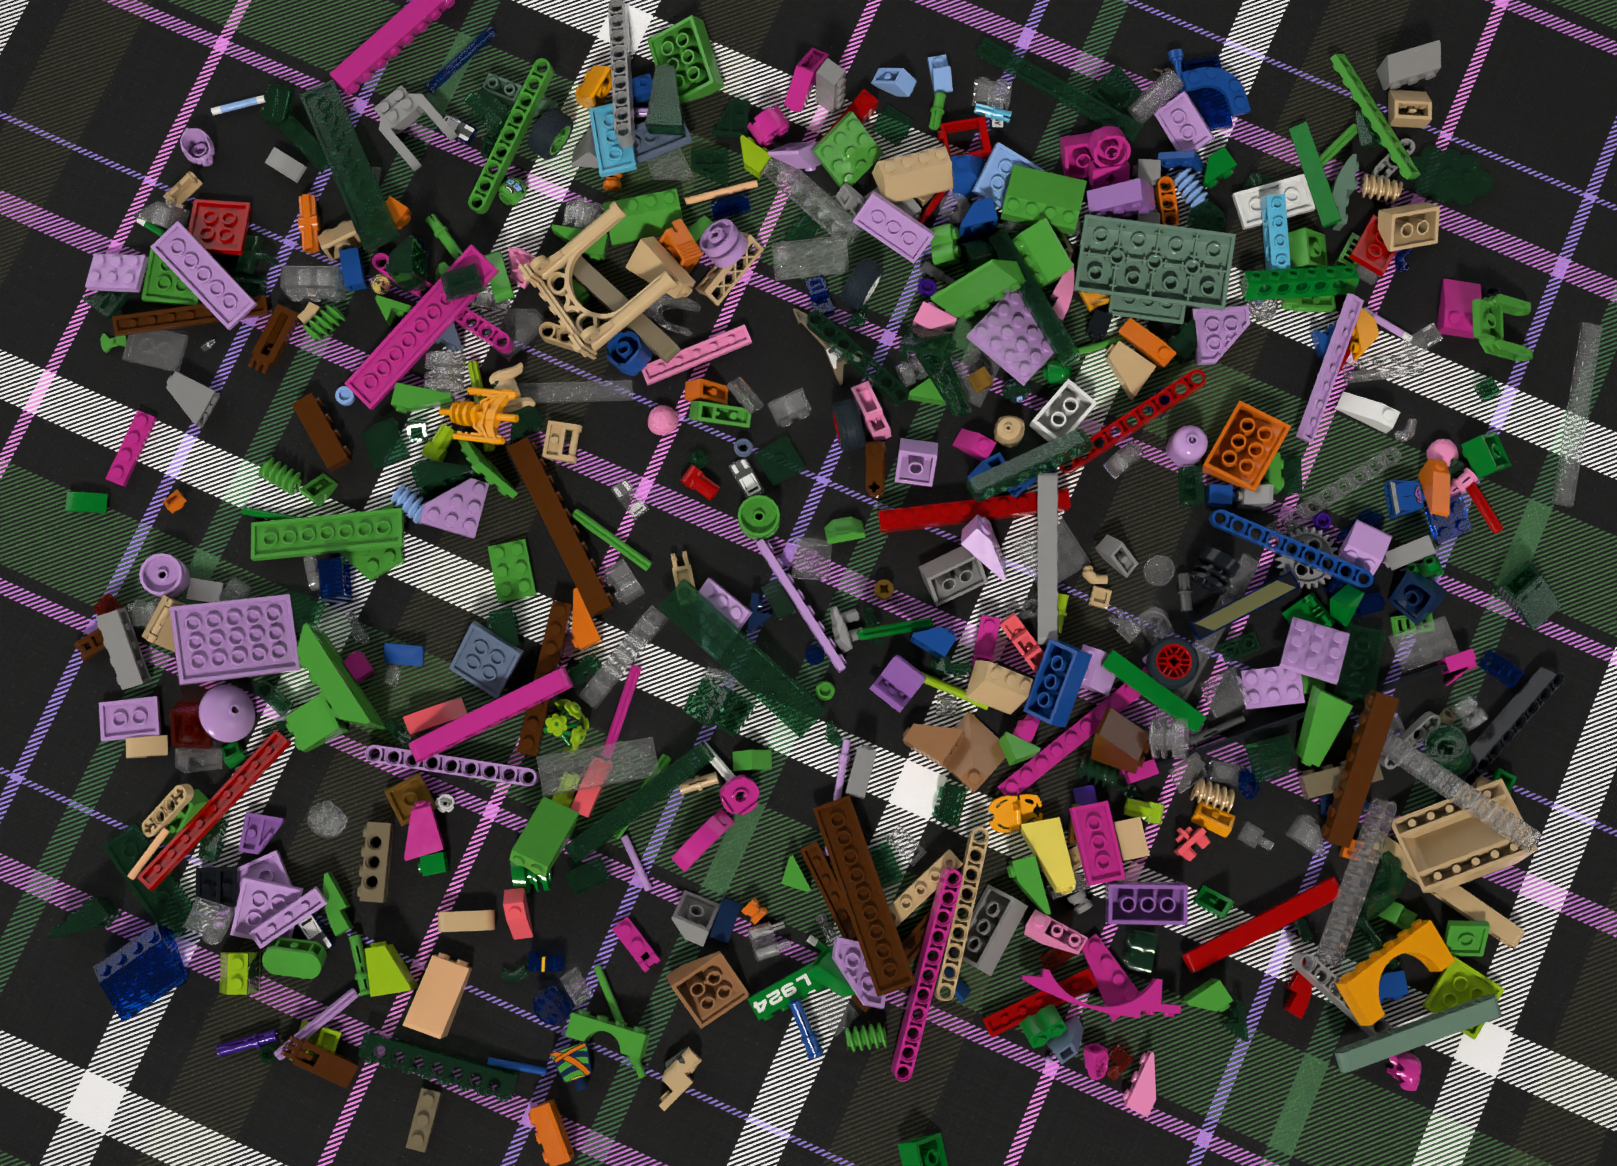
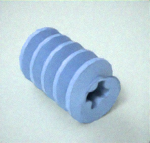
[1172,167,1209,211]
[391,484,426,524]

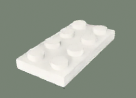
[1232,174,1316,230]

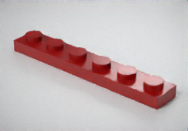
[982,968,1098,1038]

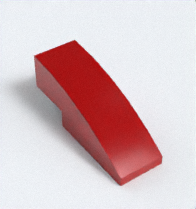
[1283,958,1313,1019]

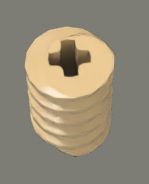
[1360,173,1403,204]
[1190,778,1235,814]

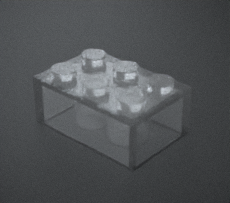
[280,266,347,302]

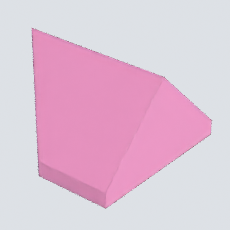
[508,247,536,289]

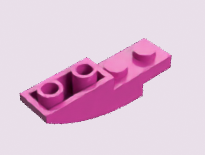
[967,614,1001,688]

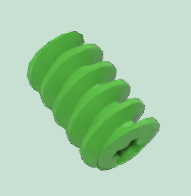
[303,303,346,341]
[258,457,302,496]
[845,1023,887,1052]

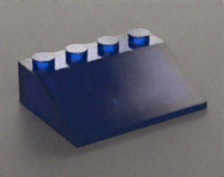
[94,923,188,1022]

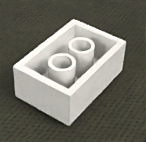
[1029,379,1097,450]

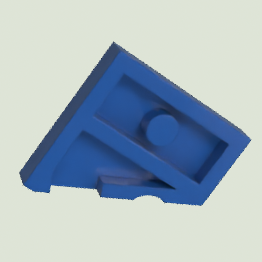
[1158,150,1204,172]

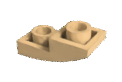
[125,735,168,758]

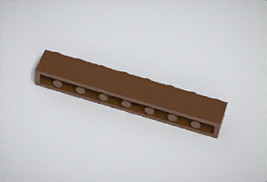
[517,600,573,757]
[1321,690,1399,848]

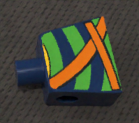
[550,1040,593,1092]

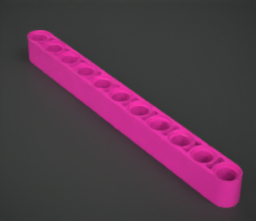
[891,867,962,1082]

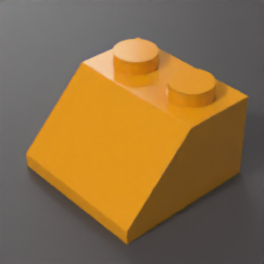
[575,65,612,109]

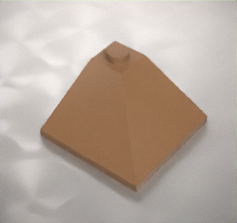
[945,711,1006,793]
[666,951,751,1029]

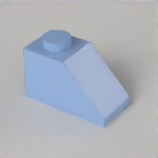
[871,68,917,97]

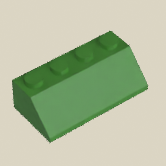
[603,189,683,246]

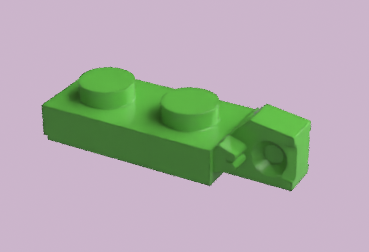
[1281,296,1336,313]

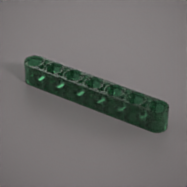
[806,310,909,406]
[966,429,1093,502]

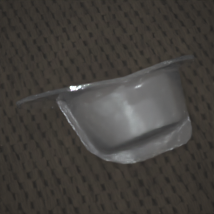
[1138,605,1175,645]

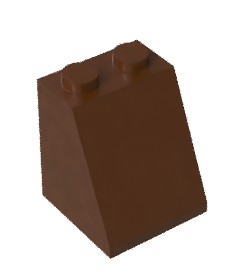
[1091,707,1151,774]

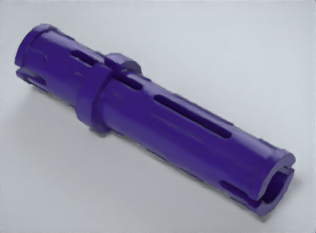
[216,1028,279,1057]

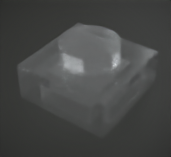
[936,696,957,716]

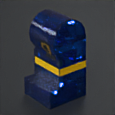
[528,951,567,972]

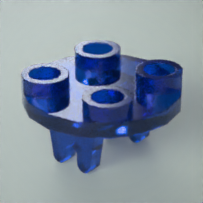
[533,986,572,1025]

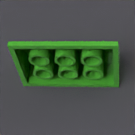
[647,15,725,107]
[1001,165,1087,236]
[930,259,1026,319]

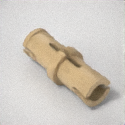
[678,771,719,795]

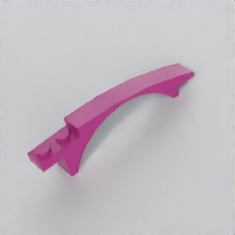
[1020,969,1181,1018]

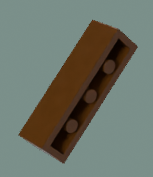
[292,393,351,472]

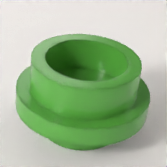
[816,681,835,701]

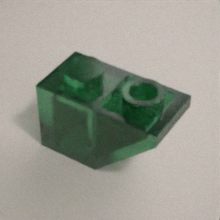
[1166,318,1198,365]
[510,406,545,443]

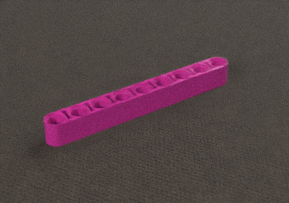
[372,253,514,354]
[408,668,573,763]

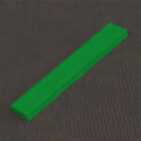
[1289,121,1342,228]
[1101,650,1207,733]

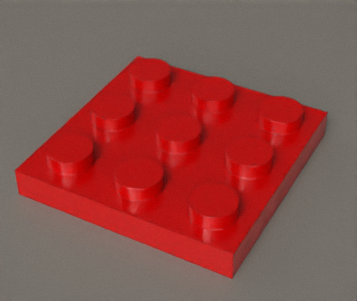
[188,199,252,255]

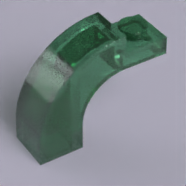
[1355,850,1407,920]

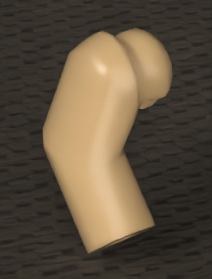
[1082,565,1108,584]

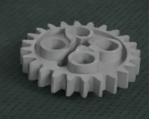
[1275,527,1339,589]

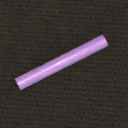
[621,835,652,891]

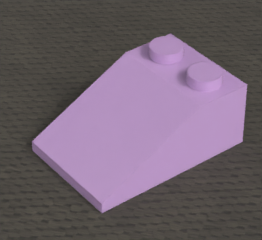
[961,514,1006,581]

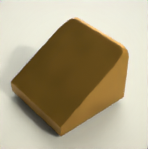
[967,366,994,394]

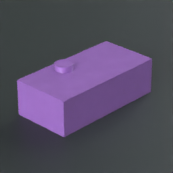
[1105,881,1188,925]

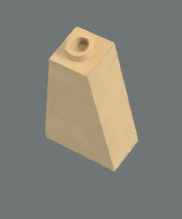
[626,236,696,299]

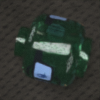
[1002,378,1031,404]

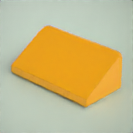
[1191,801,1236,838]

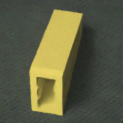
[1020,817,1076,894]

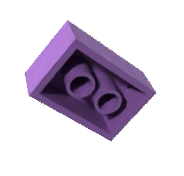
[1087,178,1155,219]

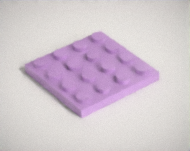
[966,291,1070,386]

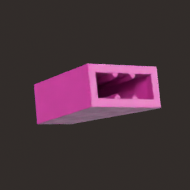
[404,800,444,861]

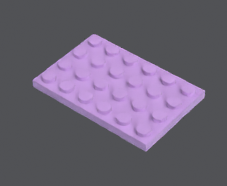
[169,594,300,685]

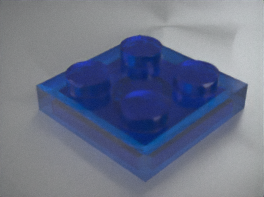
[1424,494,1473,545]

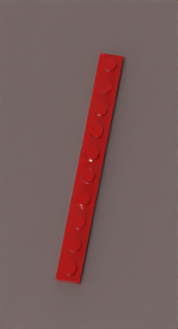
[137,730,291,891]

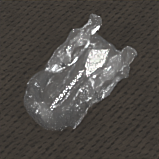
[643,293,701,336]

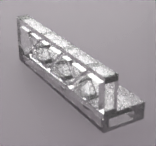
[1342,352,1424,384]

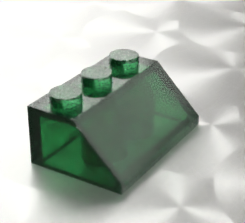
[386,235,428,291]

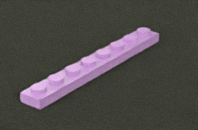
[1296,293,1364,443]
[756,538,847,673]

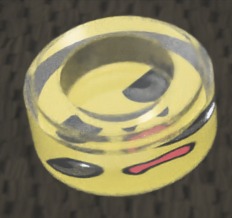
[371,274,391,294]

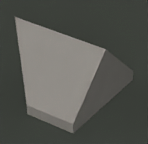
[571,126,598,168]

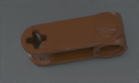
[865,441,887,498]

